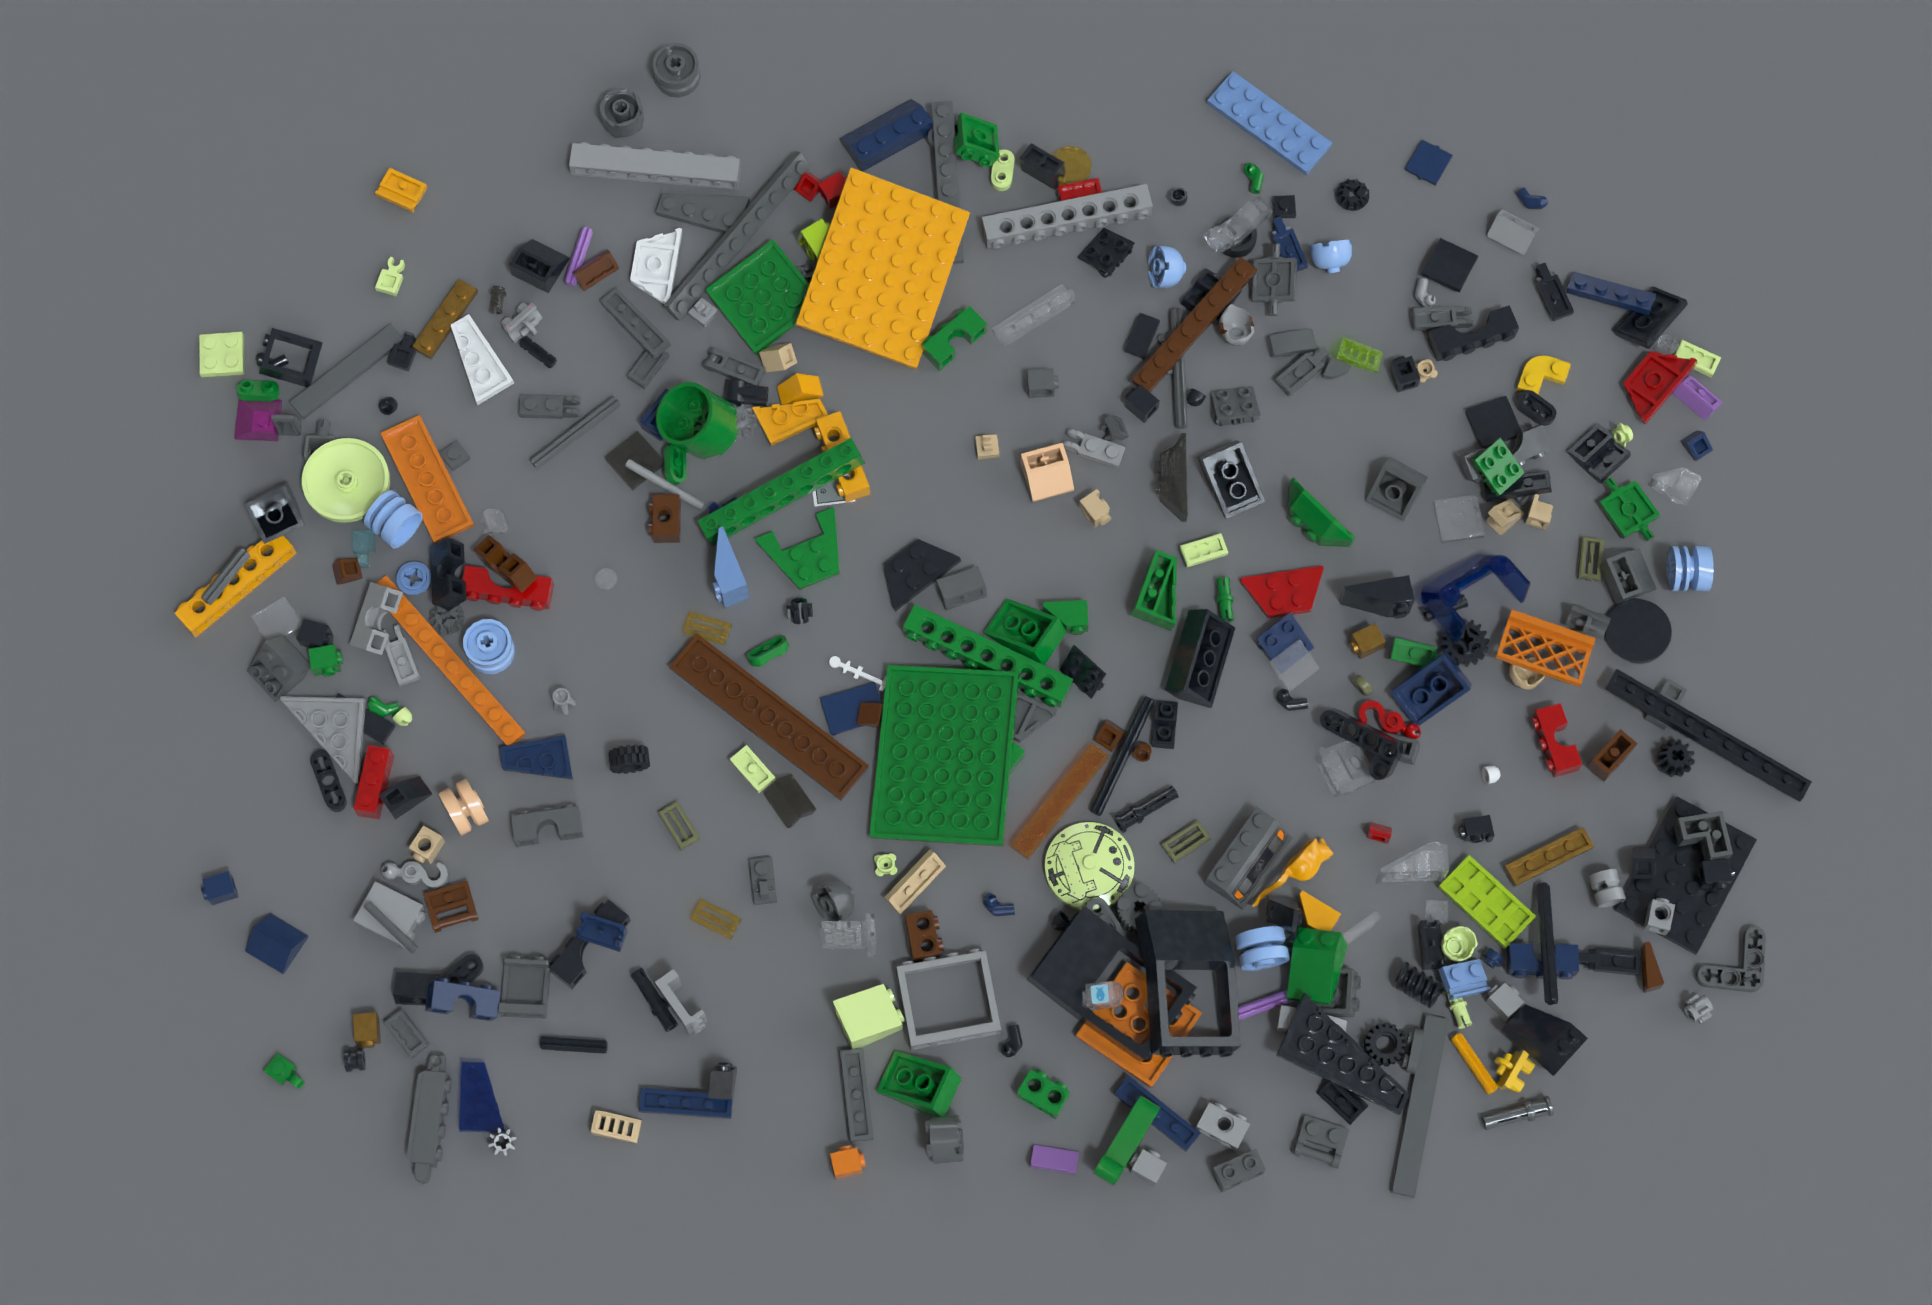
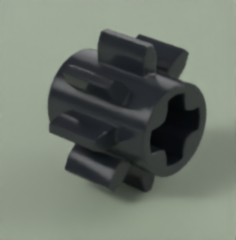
[786,598,813,624]

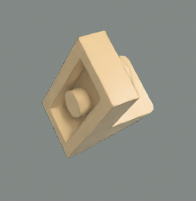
[1486,499,1525,535]

